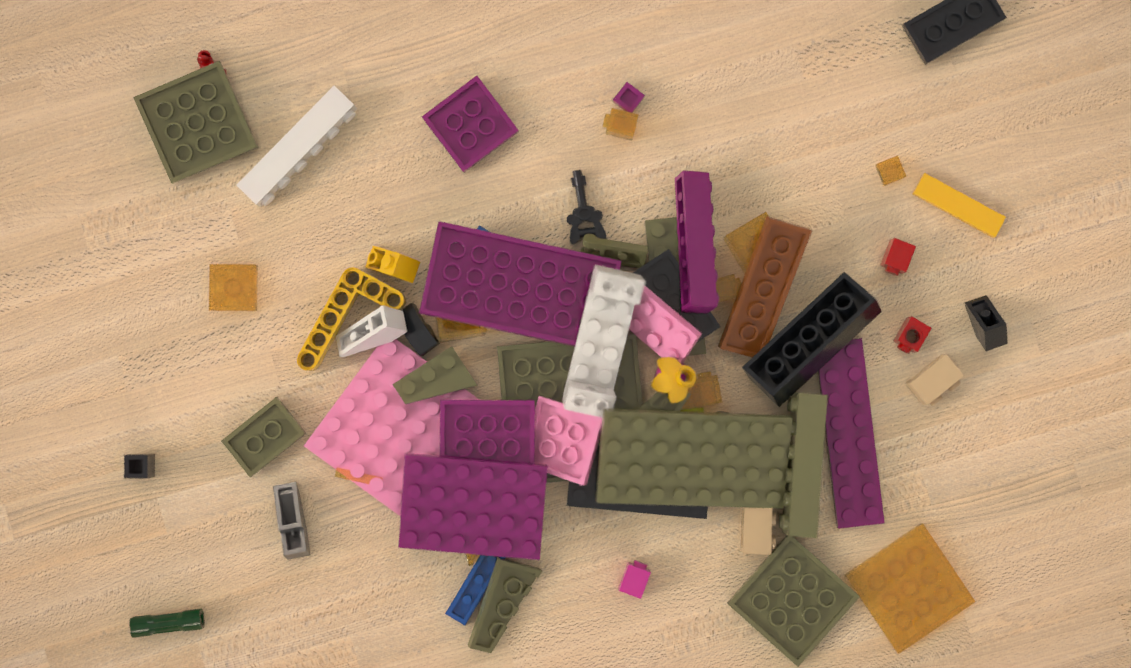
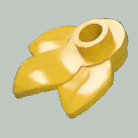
[651,357,696,403]

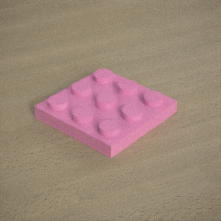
[535,396,602,486]

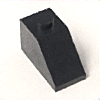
[965,295,1008,351]

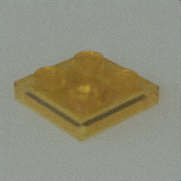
[209,264,258,311]

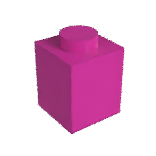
[618,560,651,599]

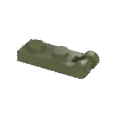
[581,234,648,268]

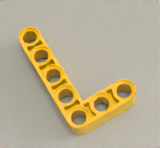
[297,267,406,371]

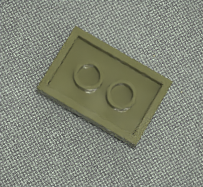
[221,397,306,477]

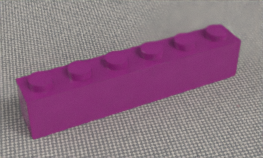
[675,170,719,313]

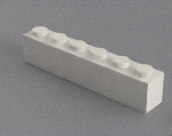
[236,86,357,207]

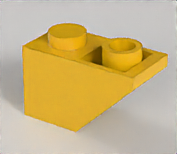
[365,246,421,283]

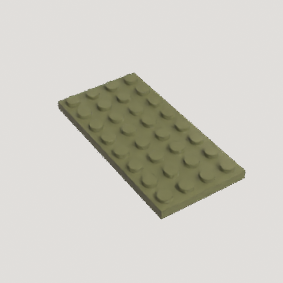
[596,408,792,508]

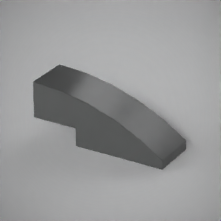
[273,482,311,560]

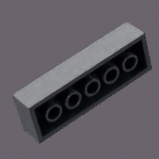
[742,272,882,407]

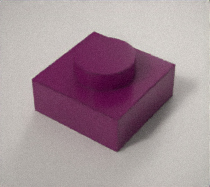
[612,82,645,115]

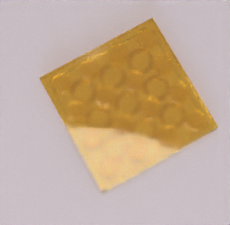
[844,523,976,654]

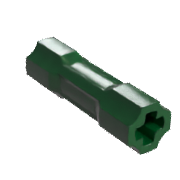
[129,608,205,638]

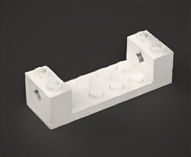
[562,265,645,417]

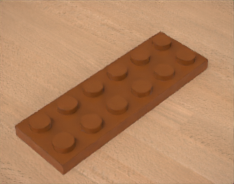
[718,216,812,357]

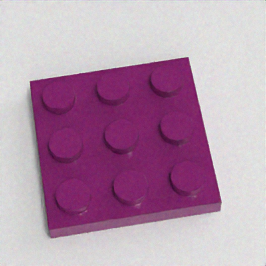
[422,75,519,173]

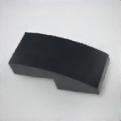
[401,303,440,357]

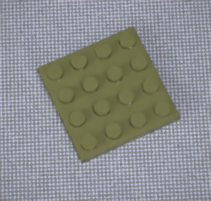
[133,61,258,184]
[727,535,860,667]

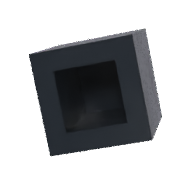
[124,454,155,479]

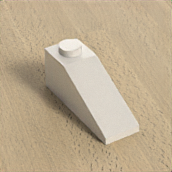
[336,305,407,357]

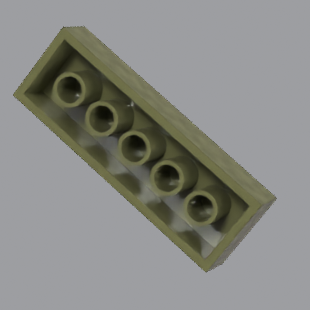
[779,393,827,538]

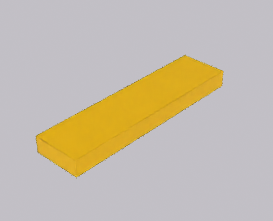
[912,173,1006,238]

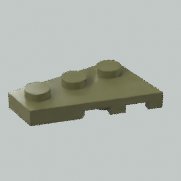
[393,346,477,404]

